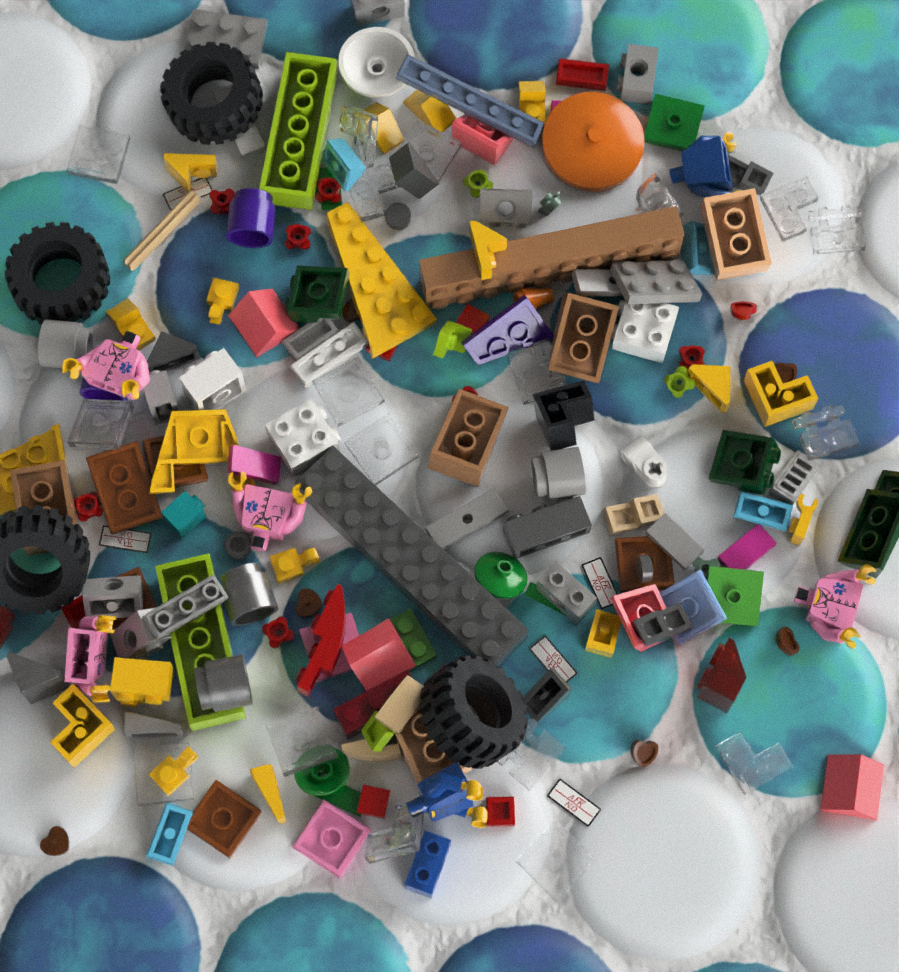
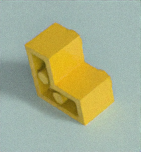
[743,361,818,427]
[110,657,174,708]
[50,684,116,768]

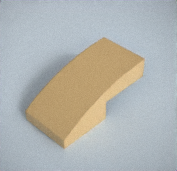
[602,494,664,535]
[375,675,424,735]
[341,739,401,762]

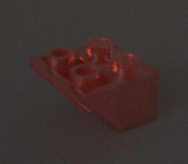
[696,638,747,713]

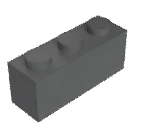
[503,496,592,559]

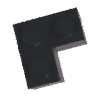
[533,380,595,451]

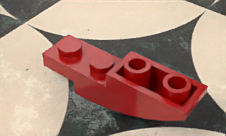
[295,584,346,697]

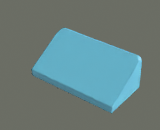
[322,138,366,191]
[681,221,714,275]
[733,491,793,532]
[146,802,193,866]

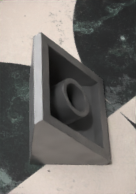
[7,652,70,704]

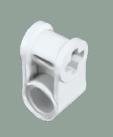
[619,436,668,488]

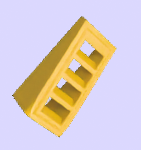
[250,764,287,824]

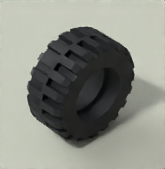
[160,42,263,145]
[5,222,110,325]
[0,505,90,615]
[419,655,528,769]

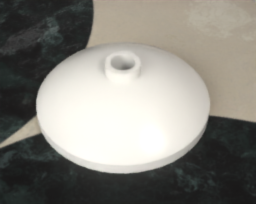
[338,27,415,97]

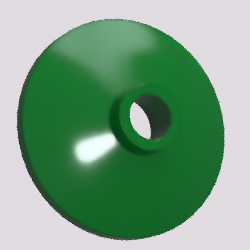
[474,552,528,599]
[294,746,350,796]

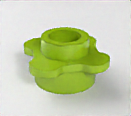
[463,169,493,198]
[664,366,695,398]

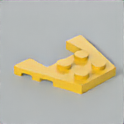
[149,409,256,494]

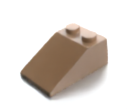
[548,293,619,384]
[428,389,509,487]
[10,460,78,556]

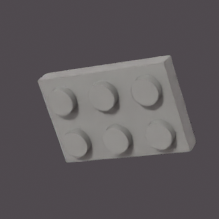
[184,9,268,68]
[610,260,702,304]

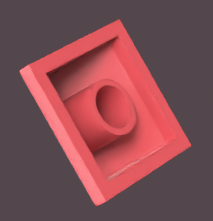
[452,114,514,166]
[228,289,300,358]
[611,584,667,652]
[342,618,416,691]
[820,754,884,820]

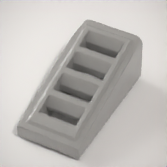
[769,450,820,505]
[124,711,184,738]

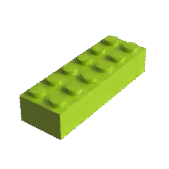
[259,52,338,210]
[155,553,247,731]

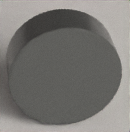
[385,203,411,230]
[224,532,252,560]
[636,555,653,583]

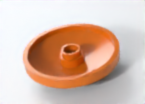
[542,92,644,192]

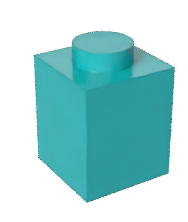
[161,491,206,539]

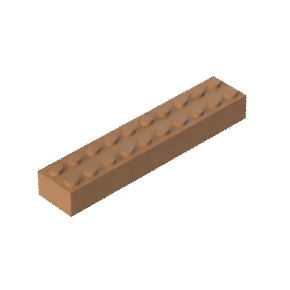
[419,206,685,310]

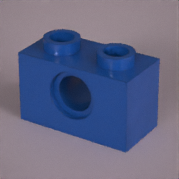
[405,830,451,899]

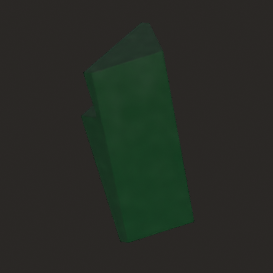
[838,470,899,578]

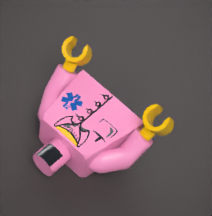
[62,331,150,400]
[228,471,312,552]
[794,565,877,649]
[64,615,116,703]

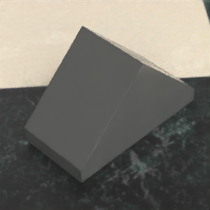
[389,142,440,199]
[147,331,200,372]
[522,667,571,723]

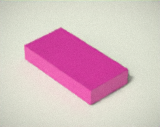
[227,445,281,484]
[717,524,777,569]

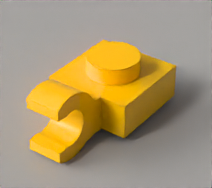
[206,277,239,325]
[788,494,818,546]
[269,547,320,584]
[148,746,199,796]

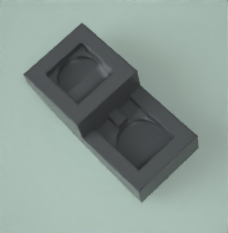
[728,154,774,196]
[633,602,693,646]

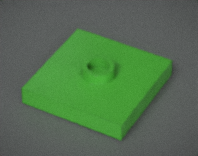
[707,565,764,626]

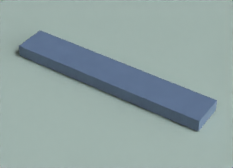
[395,54,545,147]

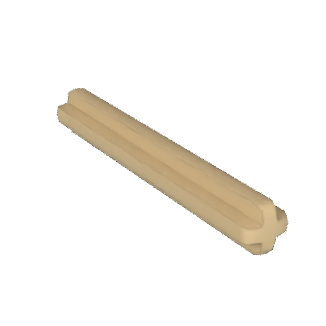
[123,190,200,271]

